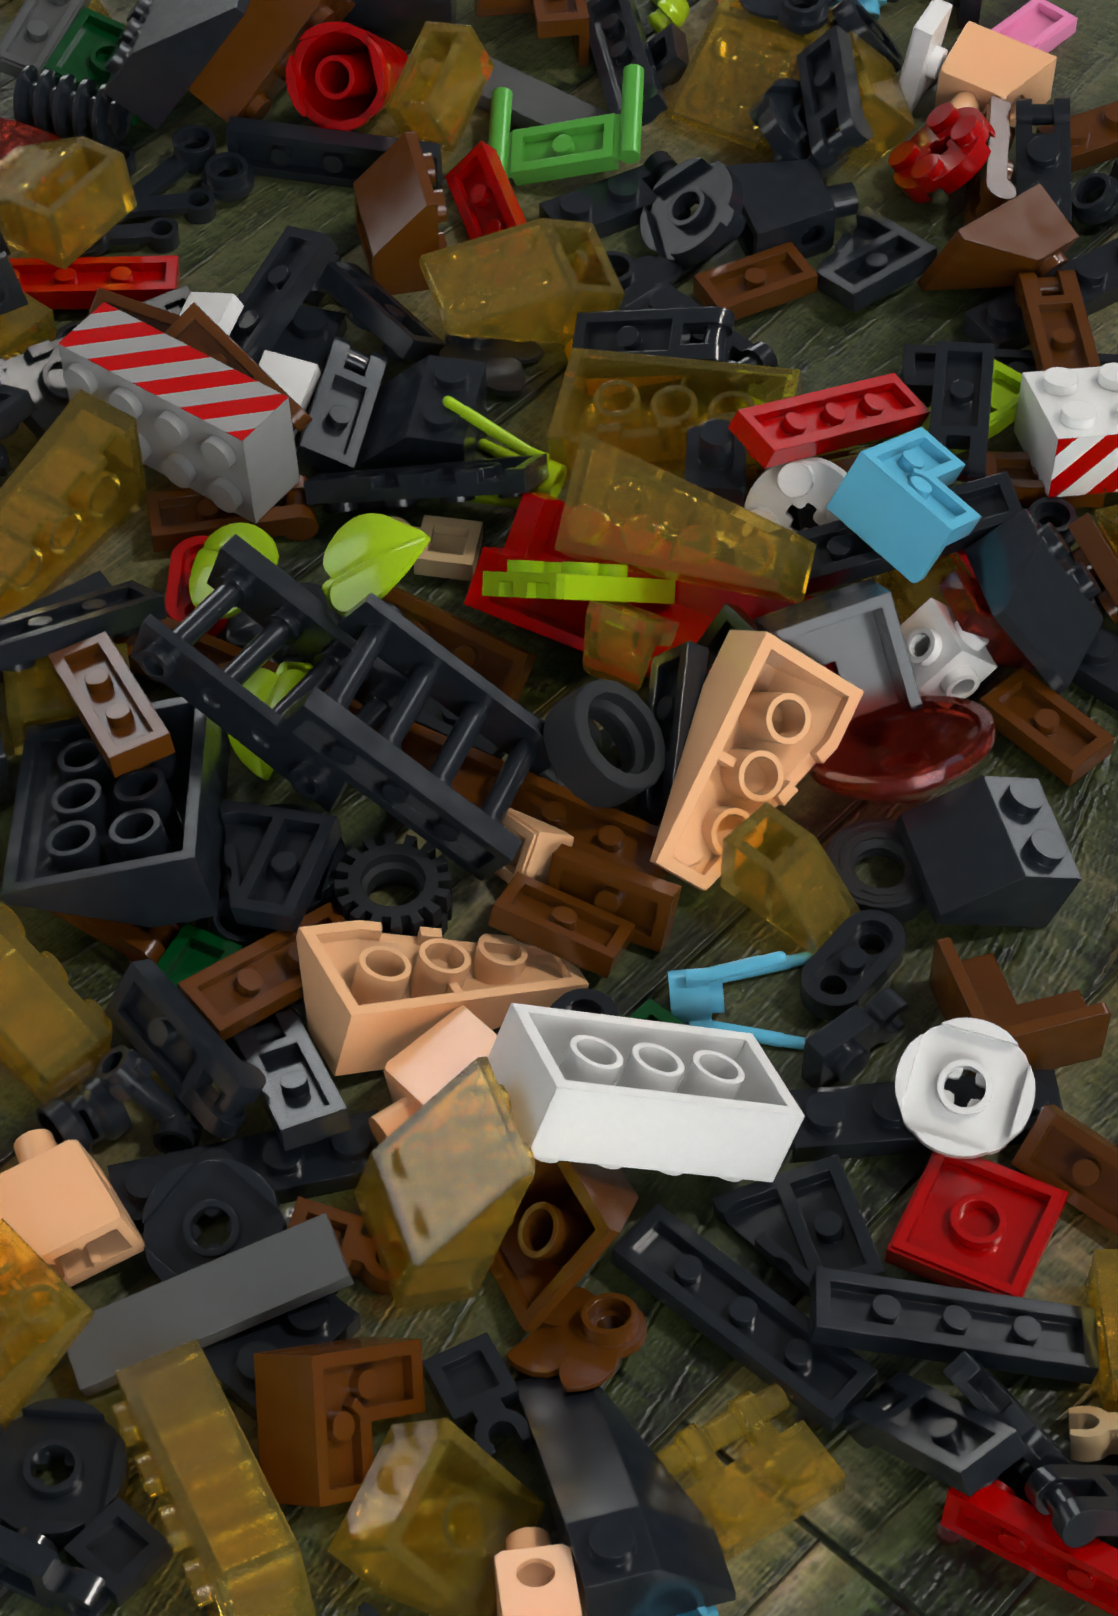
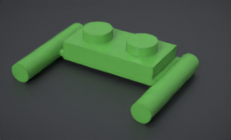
[488,64,644,186]

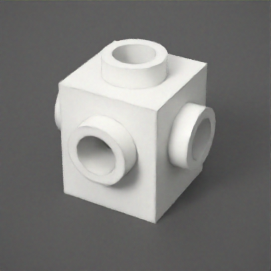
[900,598,997,707]

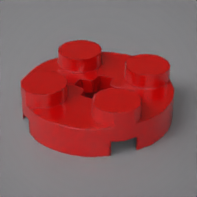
[888,102,995,203]

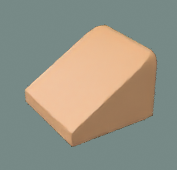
[494,808,574,884]

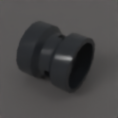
[36,1072,132,1155]

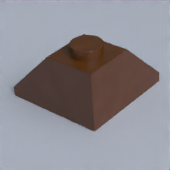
[917,183,1079,291]
[469,1157,639,1333]

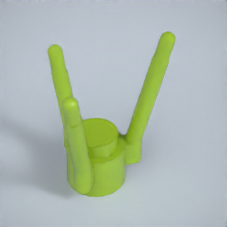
[442,396,567,510]

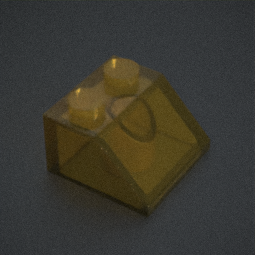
[328,1418,545,1616]

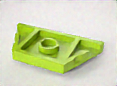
[482,560,676,604]

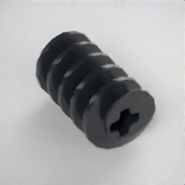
[13,65,134,152]

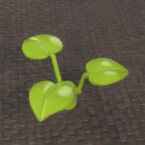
[189,513,431,780]

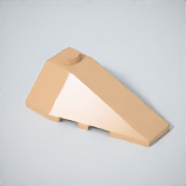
[650,630,864,891]
[296,920,589,1077]

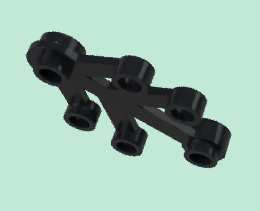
[57,124,217,257]

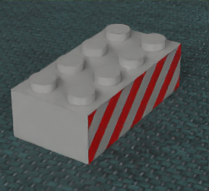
[58,302,300,524]

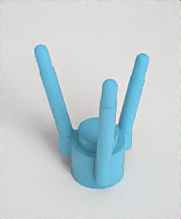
[667,951,813,1050]

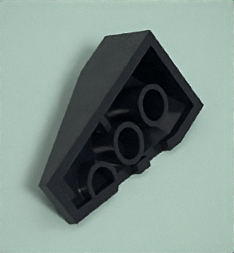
[515,1375,736,1616]

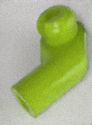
[648,0,690,33]

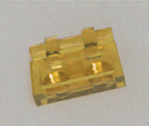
[655,1383,846,1562]

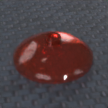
[809,696,996,803]

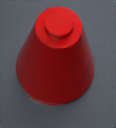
[286,21,411,131]

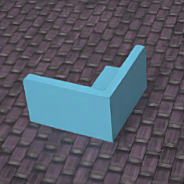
[826,427,982,583]

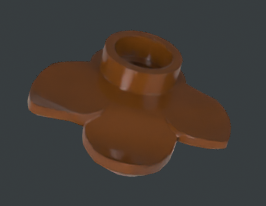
[506,1287,647,1392]

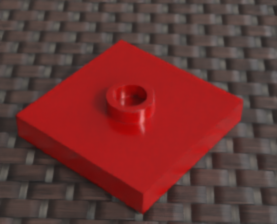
[885,1151,1069,1298]

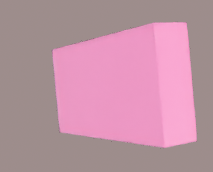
[991,0,1078,53]

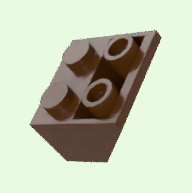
[353,131,448,295]

